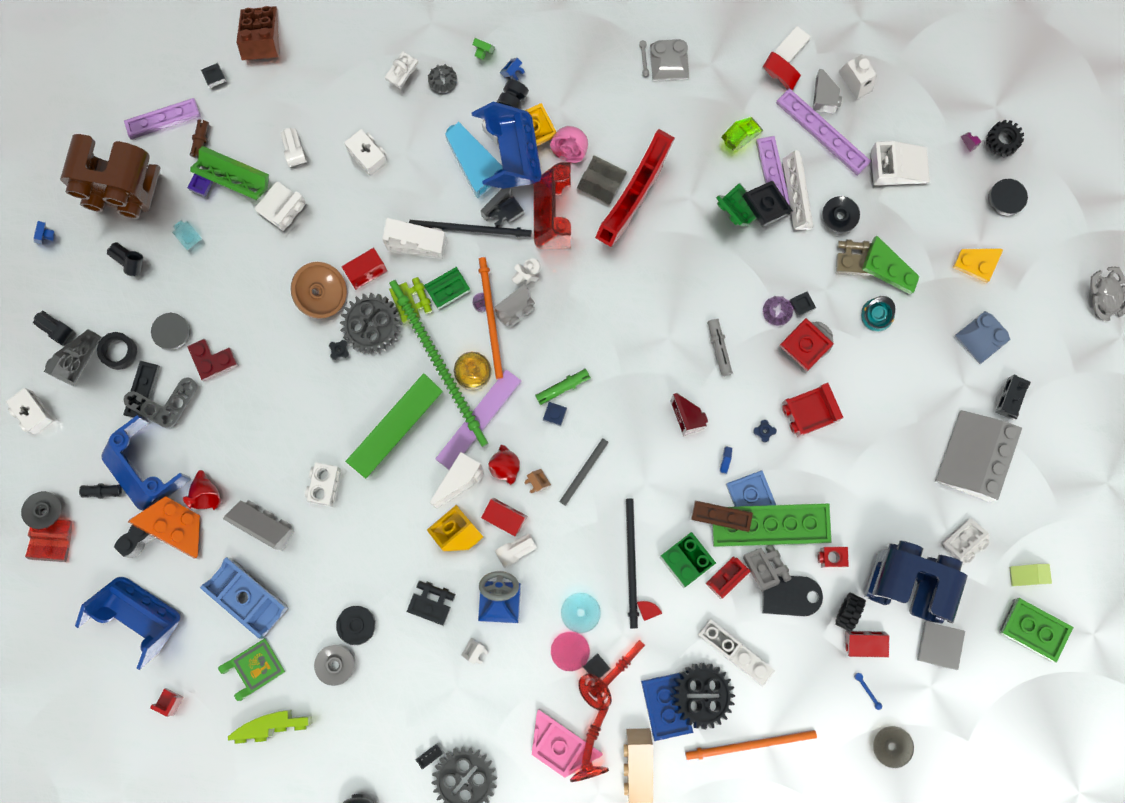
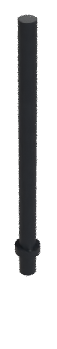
[409,219,532,238]
[626,498,639,629]

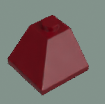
[670,393,708,437]

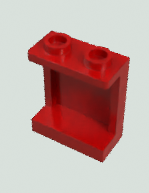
[782,383,844,437]

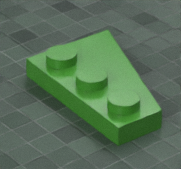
[862,236,920,295]

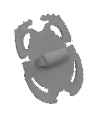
[1090,266,1125,321]

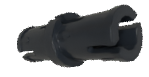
[79,483,122,499]

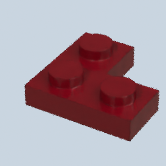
[187,339,238,381]

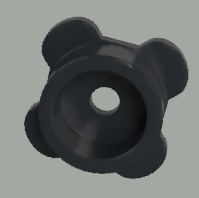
[329,340,349,360]

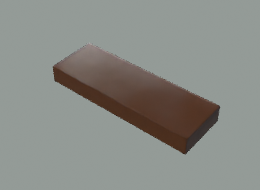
[691,501,753,532]

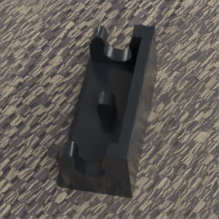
[995,374,1031,420]

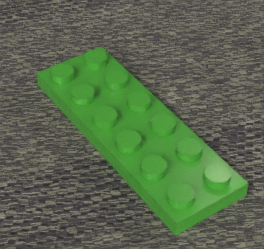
[712,503,832,547]

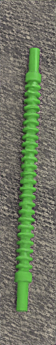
[389,280,489,447]

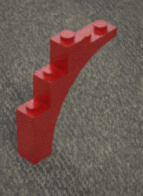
[595,129,675,247]

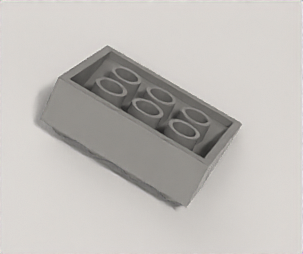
[936,410,1022,503]

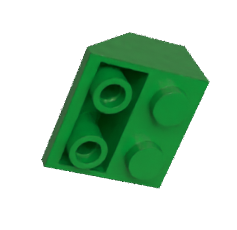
[659,532,716,588]

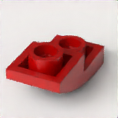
[763,52,801,90]

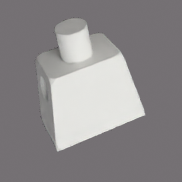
[839,55,877,100]

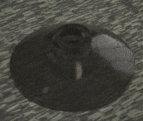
[873,726,914,768]

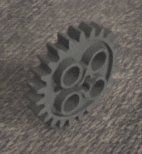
[340,293,402,355]
[431,746,498,803]

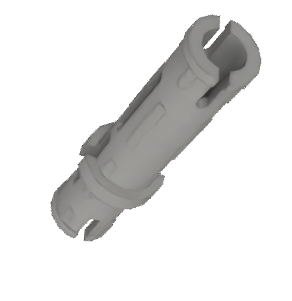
[707,319,733,377]

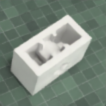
[344,129,387,176]
[6,388,54,434]

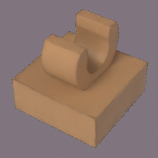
[524,469,551,493]

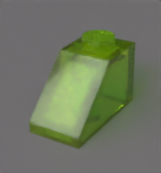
[721,117,763,151]

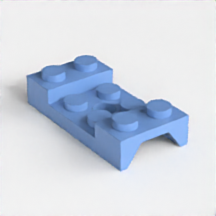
[200,557,288,639]

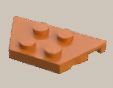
[128,496,200,559]

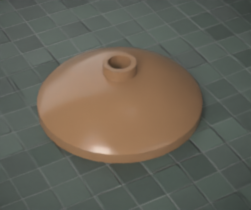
[291,262,347,319]

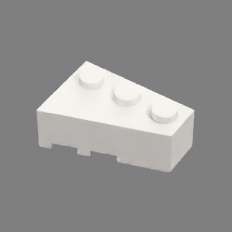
[382,218,446,259]

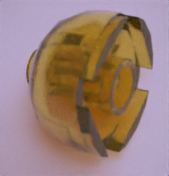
[453,351,492,390]

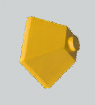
[427,505,483,551]

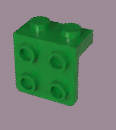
[716,183,757,226]

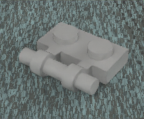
[743,545,791,592]

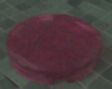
[551,632,590,671]

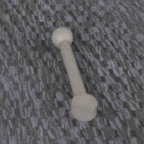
[639,40,649,76]

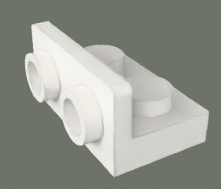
[943,518,989,566]

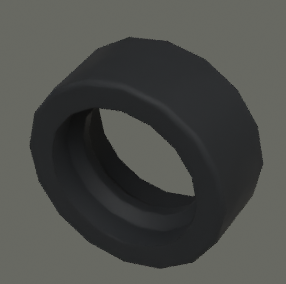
[97,332,137,370]

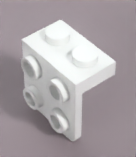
[255,182,306,231]

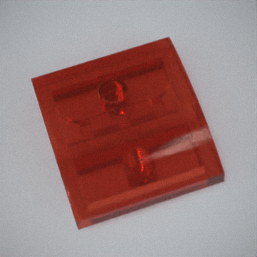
[25,519,72,562]

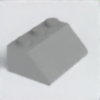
[223,500,294,551]

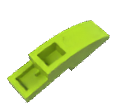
[228,710,312,744]

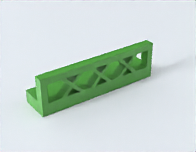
[190,146,269,200]

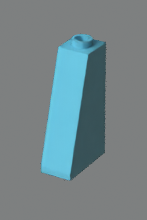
[445,122,503,198]

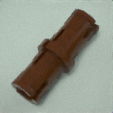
[190,119,209,158]

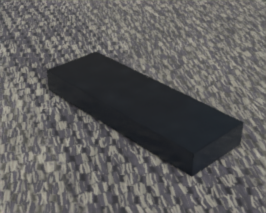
[123,361,160,418]

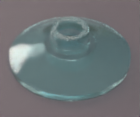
[561,593,601,633]

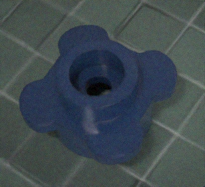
[753,420,777,443]

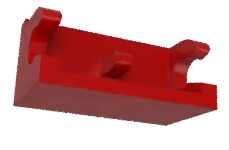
[341,247,388,290]
[481,498,527,536]
[705,556,751,599]
[845,631,890,657]

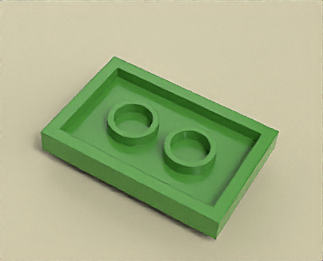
[1000,598,1074,663]

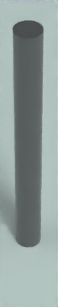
[559,438,609,506]

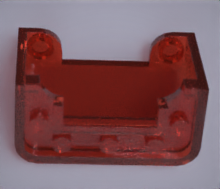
[534,162,571,249]

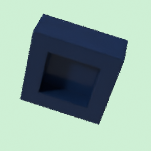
[543,402,567,427]

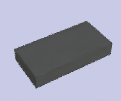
[480,188,512,221]

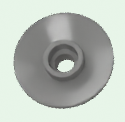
[314,645,354,686]

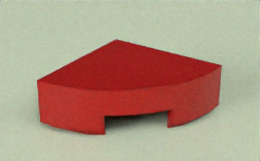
[637,601,662,621]

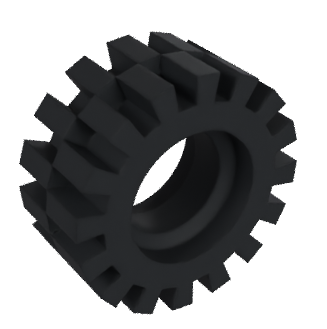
[986,120,1024,157]
[835,592,866,632]

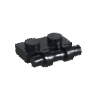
[407,580,456,626]

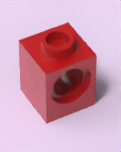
[818,547,849,568]

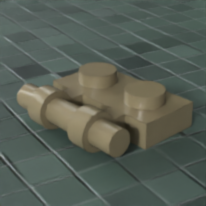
[836,239,873,276]

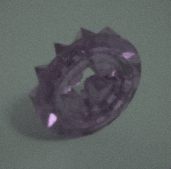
[763,296,793,326]

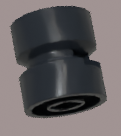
[497,79,529,109]

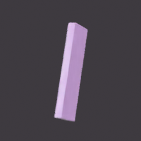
[124,98,201,139]
[756,136,790,206]

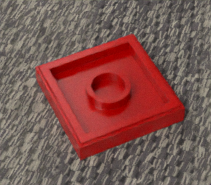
[779,318,834,371]

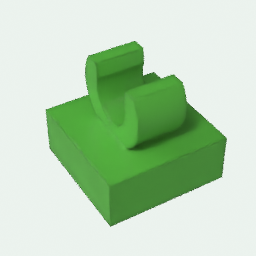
[472,38,495,60]

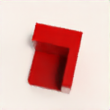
[150,688,184,717]

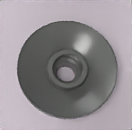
[21,491,62,529]

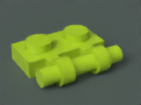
[389,277,432,324]

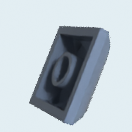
[955,311,1011,364]

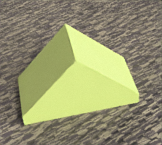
[1009,564,1052,586]

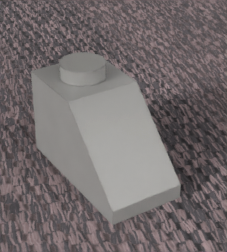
[813,69,842,113]

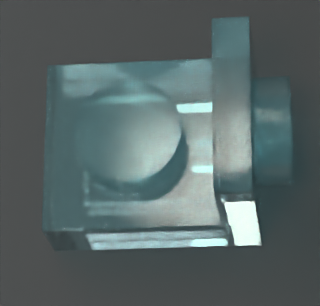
[172,220,202,250]

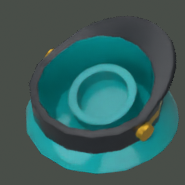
[861,296,895,332]

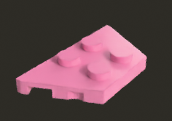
[532,710,603,778]

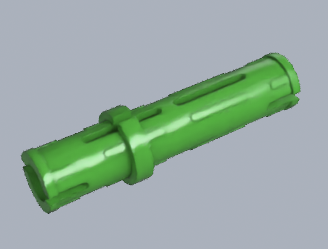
[535,368,591,406]

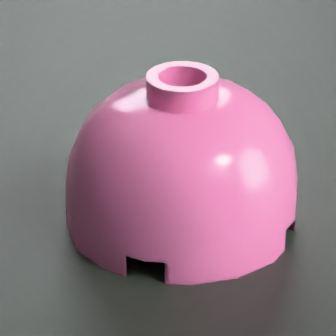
[550,126,588,163]

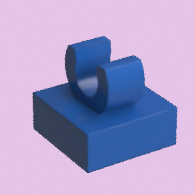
[500,57,525,81]
[33,221,55,245]

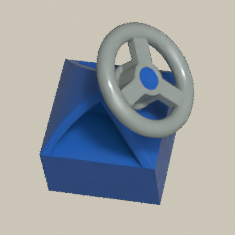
[478,571,521,623]

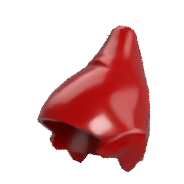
[488,445,520,485]
[183,470,222,510]

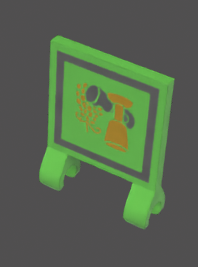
[218,638,285,701]

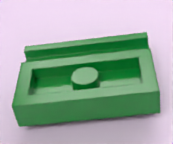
[424,267,471,310]

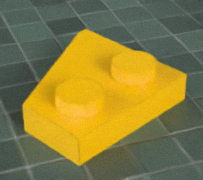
[952,249,1003,283]

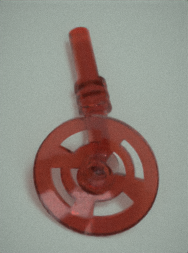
[579,640,645,710]
[570,704,609,782]

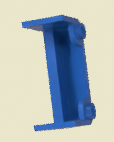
[471,101,542,189]
[101,415,191,511]
[75,577,180,670]

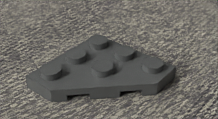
[44,329,101,386]

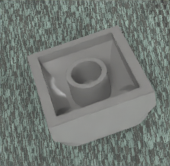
[650,39,689,81]
[494,284,535,326]

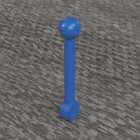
[854,673,883,710]

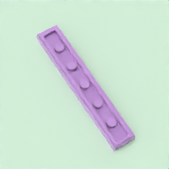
[776,88,871,176]
[435,369,522,470]

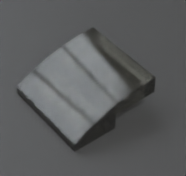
[577,155,627,204]

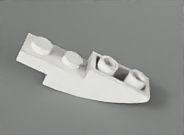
[699,620,775,687]

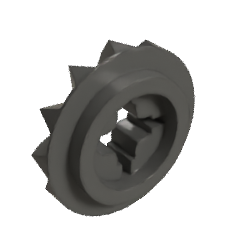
[428,64,457,93]

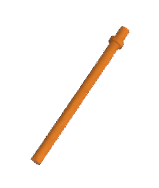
[478,257,503,379]
[685,730,817,760]

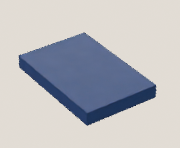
[641,673,693,741]

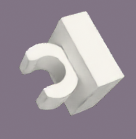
[461,638,488,664]

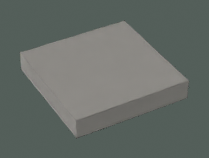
[917,621,965,670]

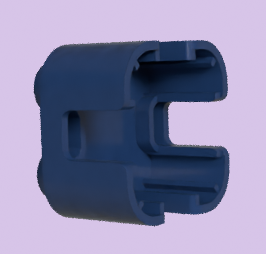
[864,541,968,624]

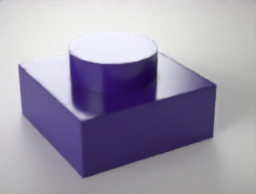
[187,173,213,197]

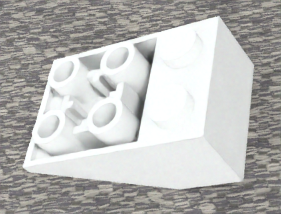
[871,141,930,185]

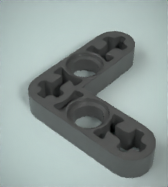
[124,377,197,428]

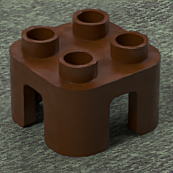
[60,134,161,219]

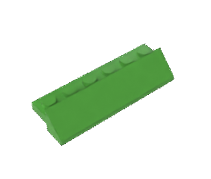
[345,373,443,479]

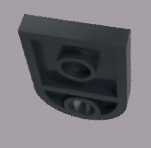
[762,576,823,616]

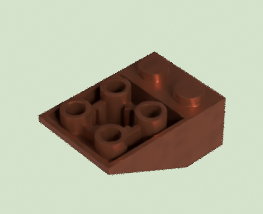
[236,6,279,60]

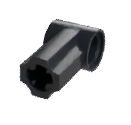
[107,242,143,276]
[33,310,74,346]

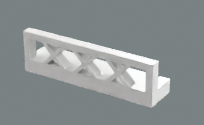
[782,150,813,230]

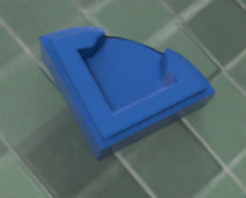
[720,446,732,474]

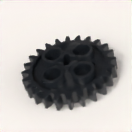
[671,663,735,730]

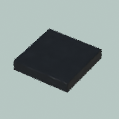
[742,180,793,227]

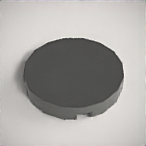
[151,312,190,350]

